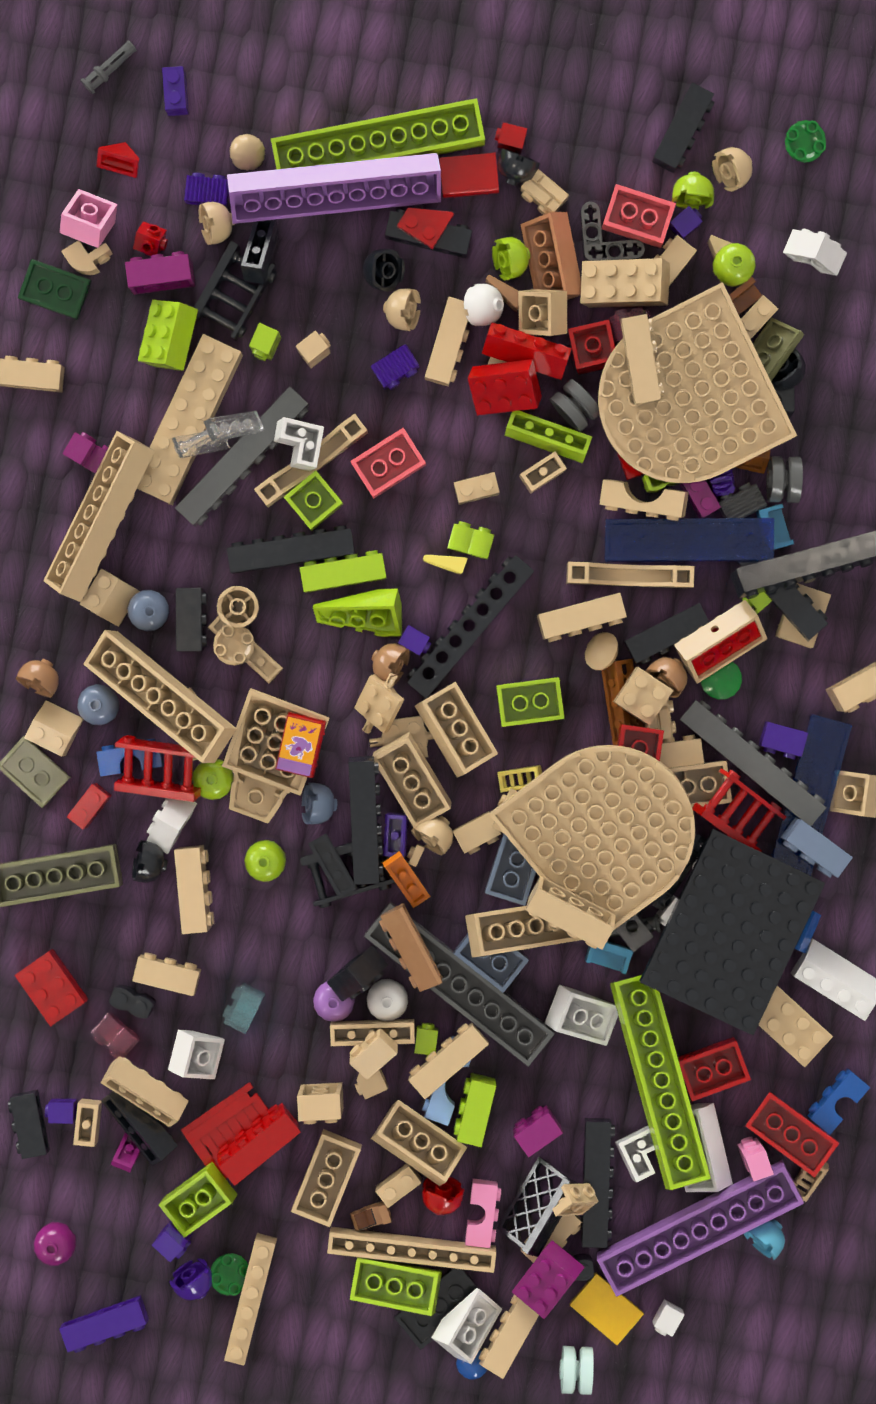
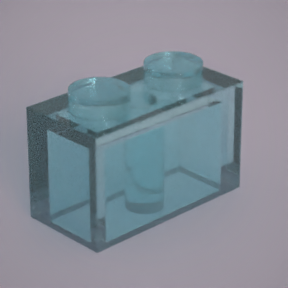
[222,983,265,1034]

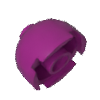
[34,1222,76,1266]

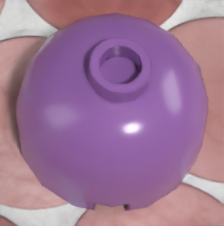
[313,981,355,1022]

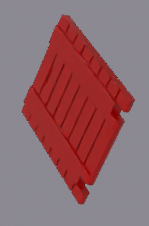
[181,1082,269,1179]

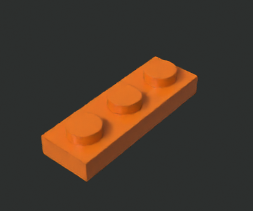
[382,851,431,908]

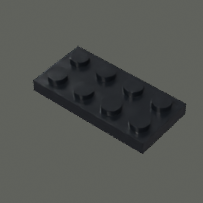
[394,1268,480,1350]

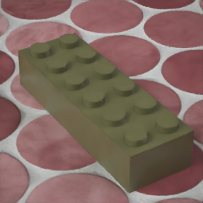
[0,844,123,907]

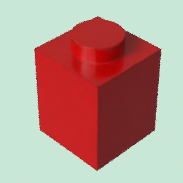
[495,122,527,154]

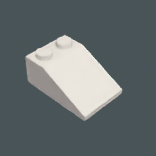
[545,985,618,1046]
[431,1288,502,1364]

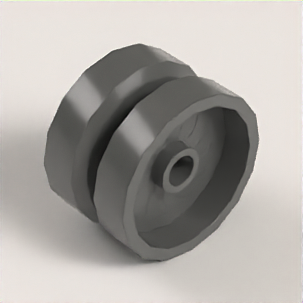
[549,379,599,432]
[766,456,803,503]

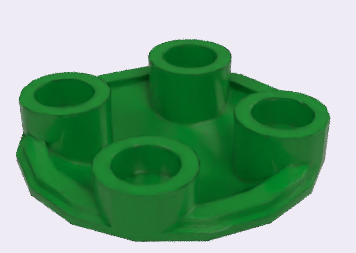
[785,120,826,163]
[701,662,742,700]
[210,1253,248,1296]

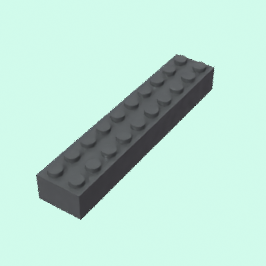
[364,901,555,1067]

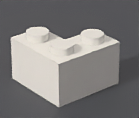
[783,229,847,276]
[274,417,324,471]
[147,798,197,854]
[615,1126,655,1182]

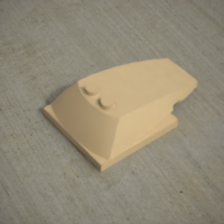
[222,688,329,823]

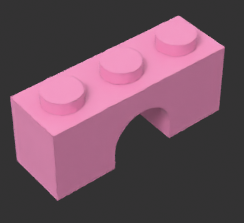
[737,1137,774,1181]
[465,1179,501,1248]

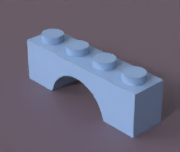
[422,1036,471,1126]

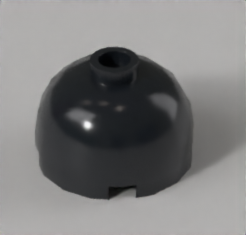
[497,148,540,186]
[363,248,405,292]
[771,349,806,389]
[132,840,167,883]

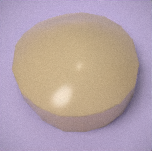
[585,632,618,670]

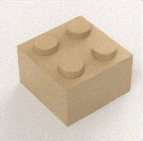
[518,289,567,336]
[613,667,673,725]

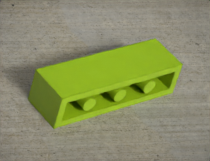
[504,411,592,463]
[300,550,387,593]

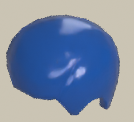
[456,1350,487,1380]

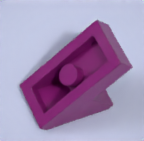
[111,1132,140,1173]

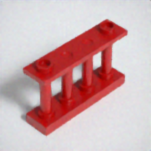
[114,735,201,802]
[692,768,786,852]

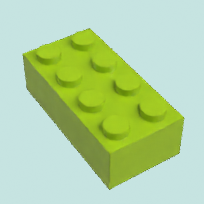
[350,1257,442,1316]

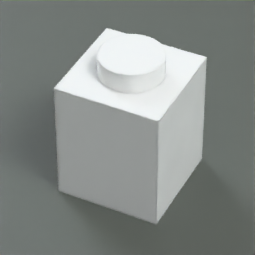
[652,1299,684,1337]

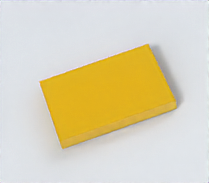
[569,1272,644,1345]

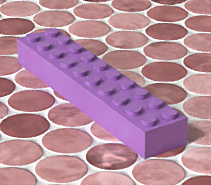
[227,153,441,224]
[597,1160,804,1297]

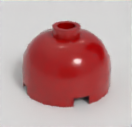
[422,1177,464,1215]

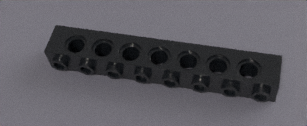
[407,555,534,698]

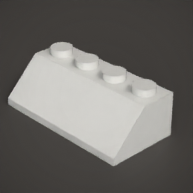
[790,938,876,1021]
[684,1103,733,1192]

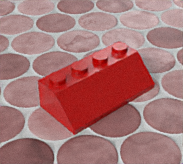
[481,322,572,380]

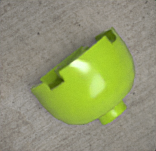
[672,172,714,210]
[492,237,530,281]
[713,243,756,287]
[192,759,234,800]
[244,840,286,882]

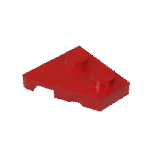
[397,208,454,249]

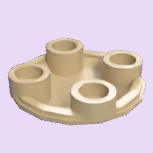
[213,625,255,666]

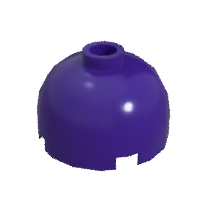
[170,1258,212,1300]

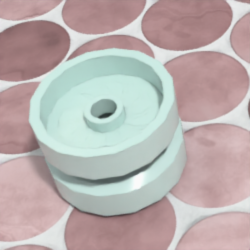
[559,1346,593,1395]

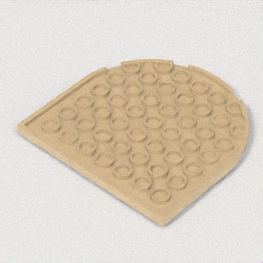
[598,282,797,483]
[489,745,695,930]

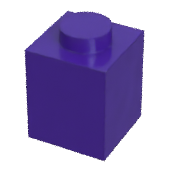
[669,206,703,240]
[398,625,432,656]
[45,1099,77,1124]

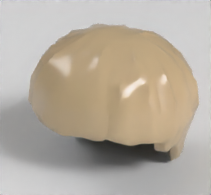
[230,134,265,171]

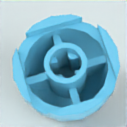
[744,1219,785,1260]

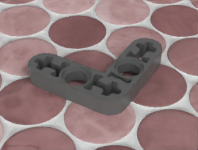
[581,202,645,261]

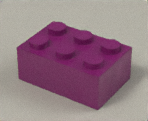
[125,251,196,295]
[512,1240,585,1319]

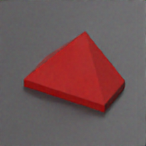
[96,142,140,178]

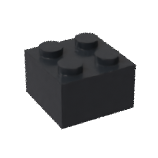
[327,945,388,1002]

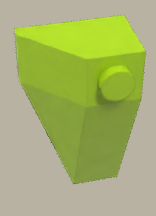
[313,589,402,637]

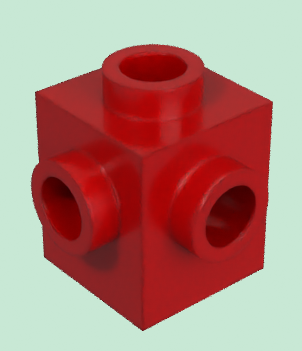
[133,221,168,256]

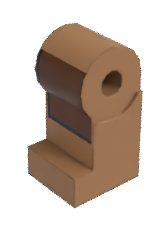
[350,1201,392,1231]

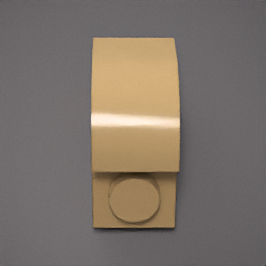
[61,240,113,275]

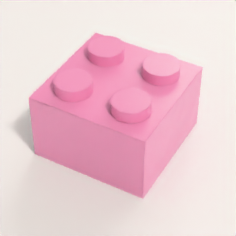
[60,189,117,248]

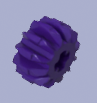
[710,469,735,496]

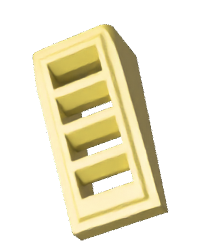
[423,555,468,575]
[497,765,542,793]

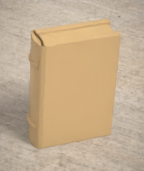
[775,583,831,648]

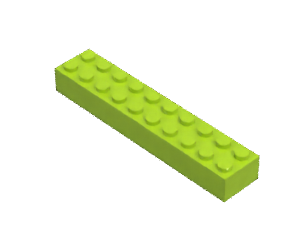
[271,98,485,169]
[610,975,711,1190]

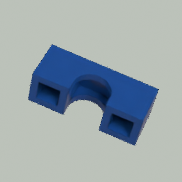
[96,738,164,777]
[808,1068,870,1135]

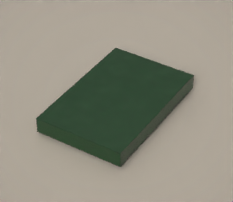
[18,259,91,320]

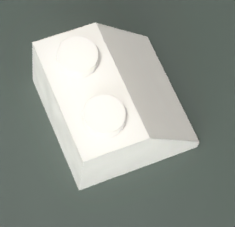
[168,1030,225,1079]

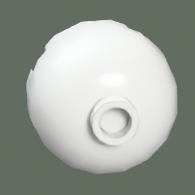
[464,284,504,326]
[367,979,408,1021]

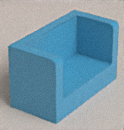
[756,504,794,552]
[585,941,633,975]

